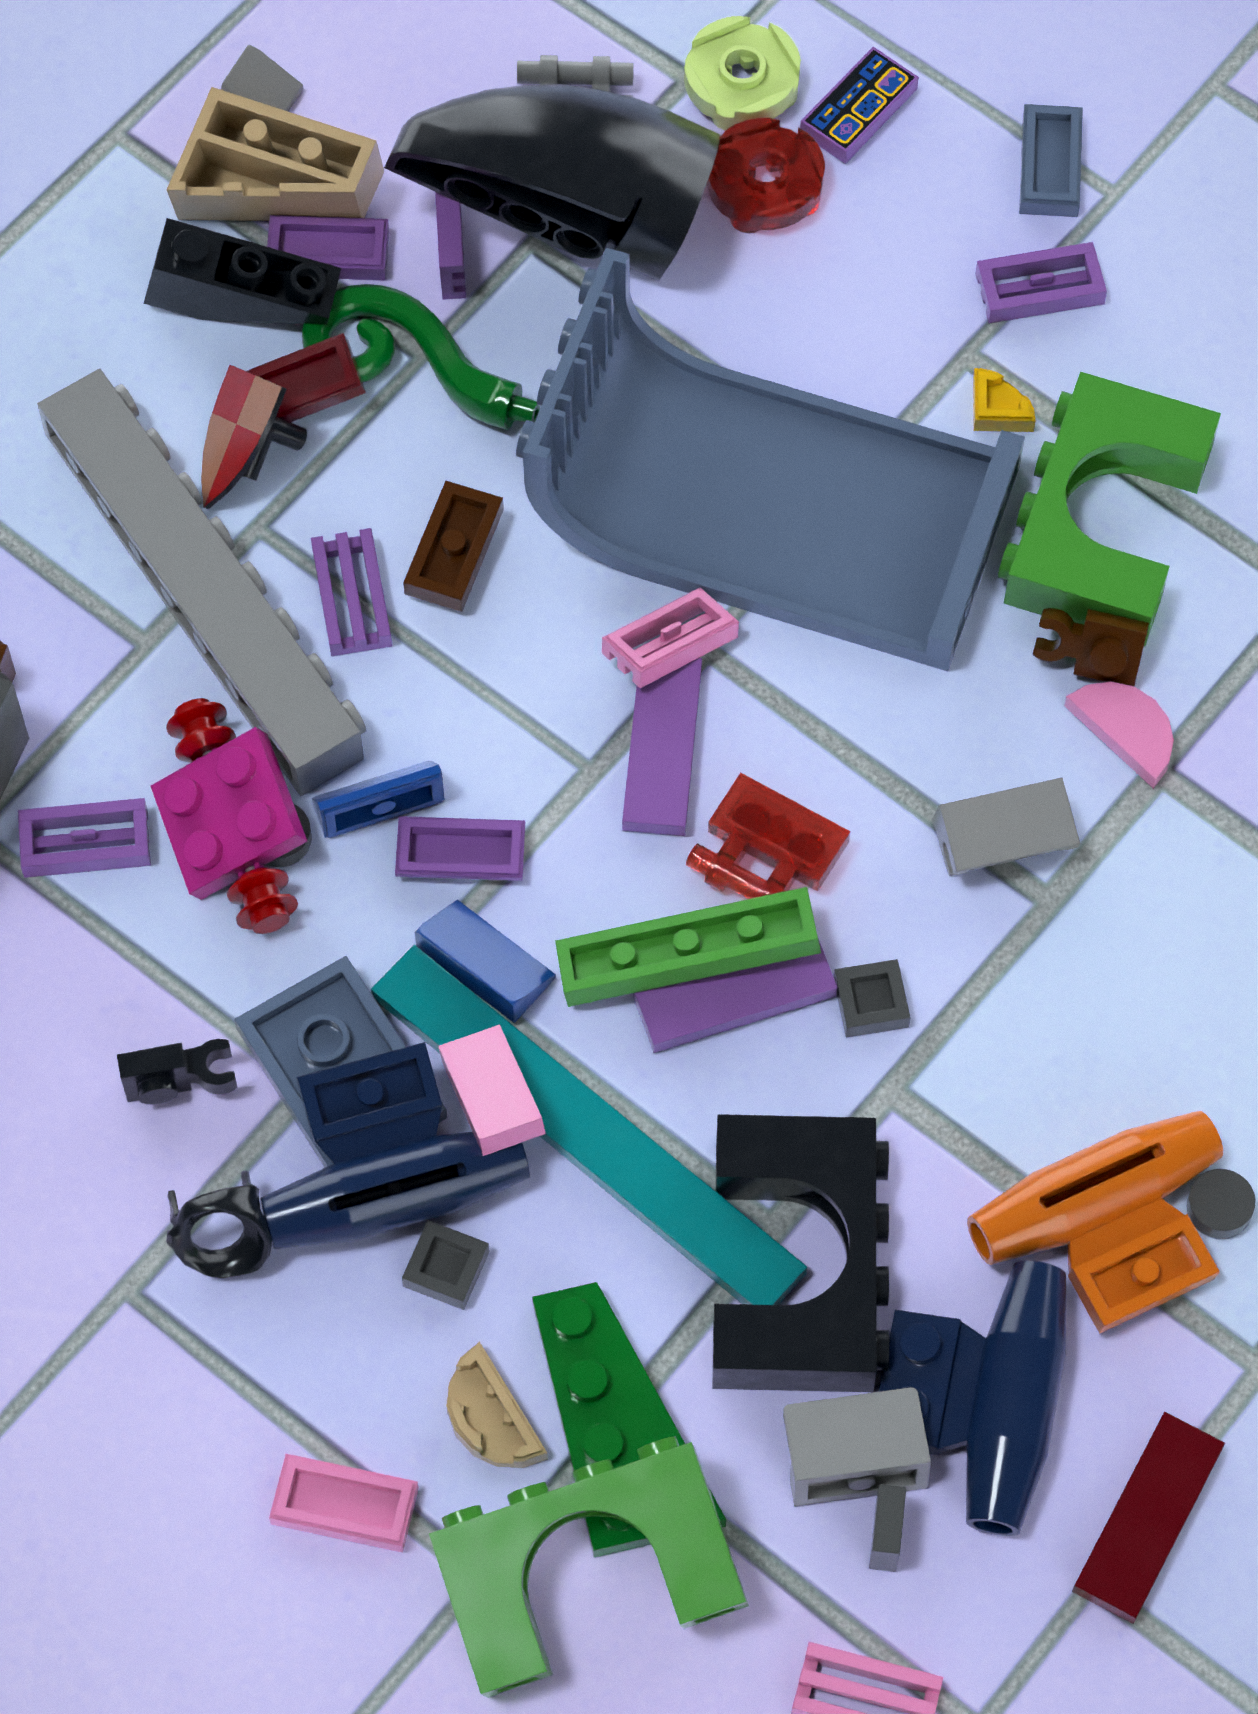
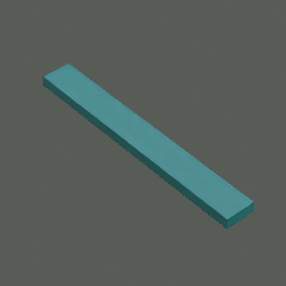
[371,944,807,1305]

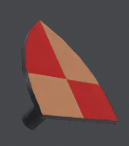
[201,365,307,509]

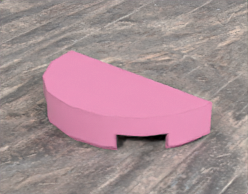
[1064,681,1174,789]

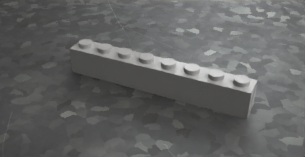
[37,368,366,797]

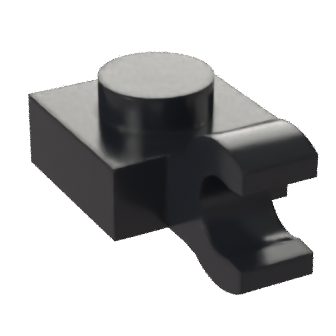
[117,1039,238,1104]

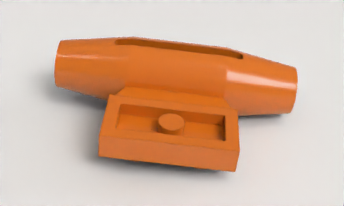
[967,1110,1223,1334]

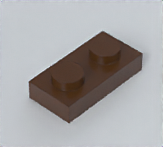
[403,480,504,612]

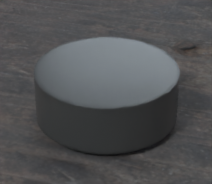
[1186,1169,1256,1239]

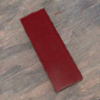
[1072,1411,1225,1624]

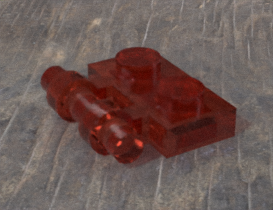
[686,772,851,899]

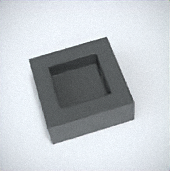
[834,959,911,1038]
[402,1220,490,1310]
[869,1484,907,1572]

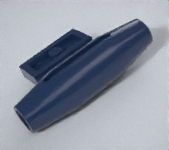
[260,1042,530,1249]
[879,1260,1066,1536]

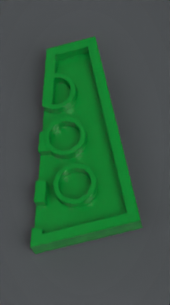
[532,1282,727,1558]

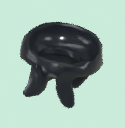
[166,1171,272,1278]

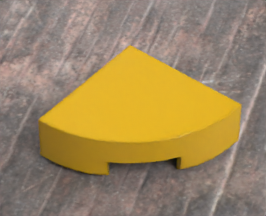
[973,368,1036,432]

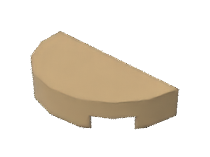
[446,1341,548,1468]

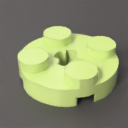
[684,16,801,131]

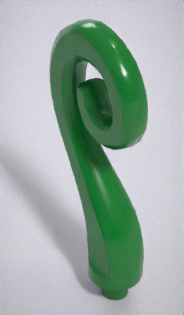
[301,284,540,430]

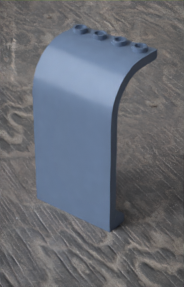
[516,247,1025,672]

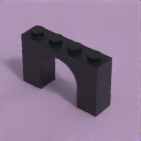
[712,1114,889,1393]

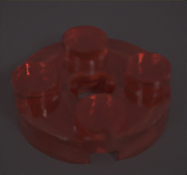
[707,118,825,234]

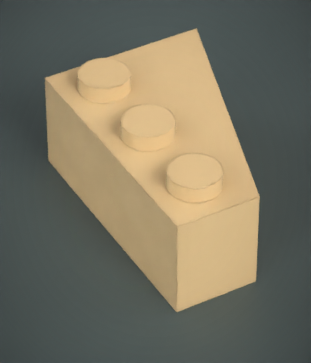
[166,87,384,221]

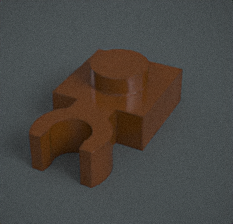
[1032,608,1149,686]

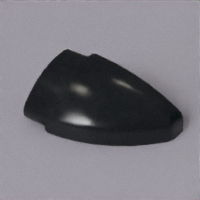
[384,84,720,281]

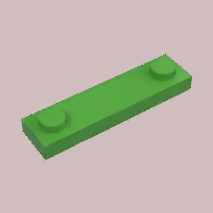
[555,887,821,1007]

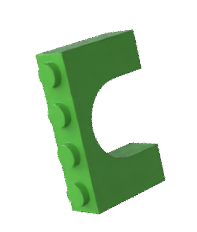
[998,371,1221,647]
[429,1436,749,1698]

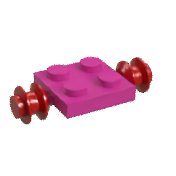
[150,698,308,934]

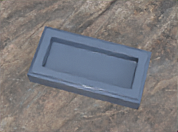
[1019,104,1083,217]

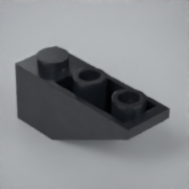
[143,218,341,324]

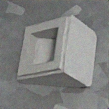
[221,44,304,112]

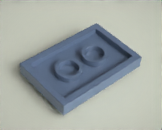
[234,956,447,1168]

